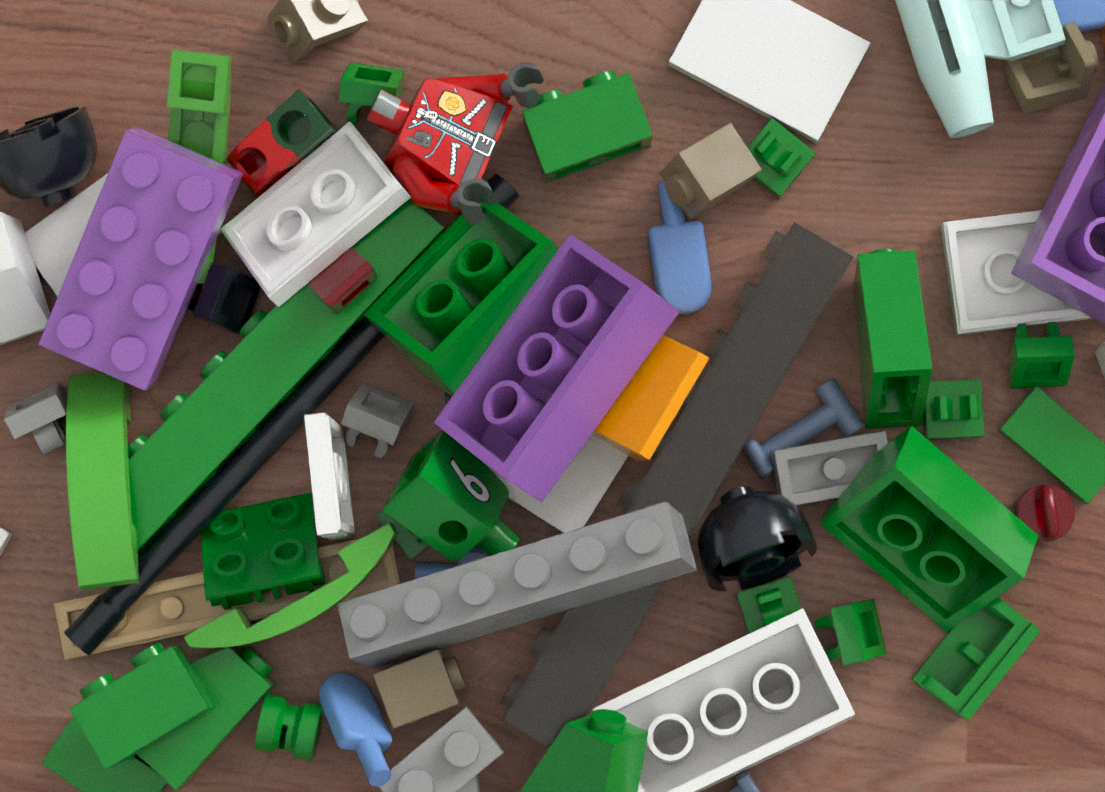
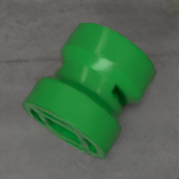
[255,694,324,761]

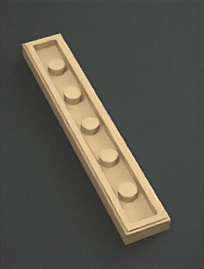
[54,539,401,660]

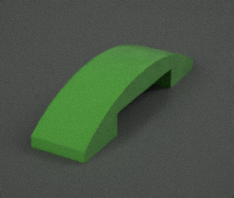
[167,49,231,284]
[66,372,139,590]
[184,523,398,648]

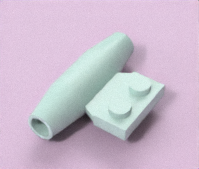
[895,0,1066,138]

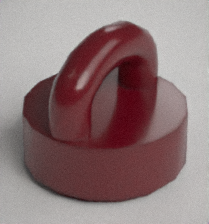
[1015,484,1075,542]

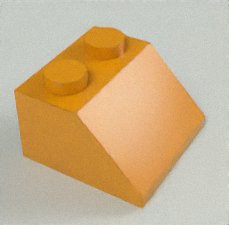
[592,335,709,462]

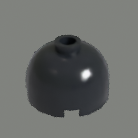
[0,107,97,207]
[698,486,817,591]

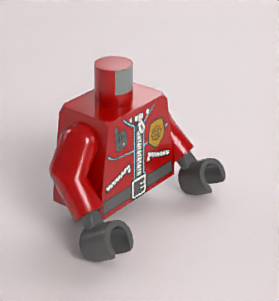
[366,62,544,225]

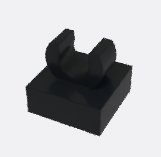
[188,262,261,335]

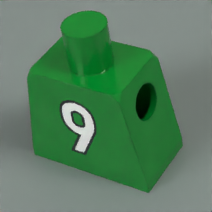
[383,429,520,561]

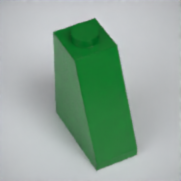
[854,248,932,429]
[137,646,277,790]
[520,709,648,792]

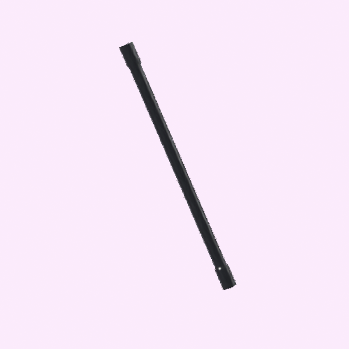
[64,174,519,656]

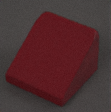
[309,247,377,314]

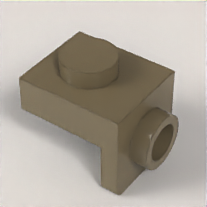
[268,0,368,63]
[1003,22,1098,114]

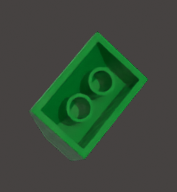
[364,202,558,397]
[820,426,1039,632]

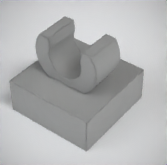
[4,382,67,454]
[341,382,415,458]

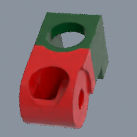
[226,89,338,196]

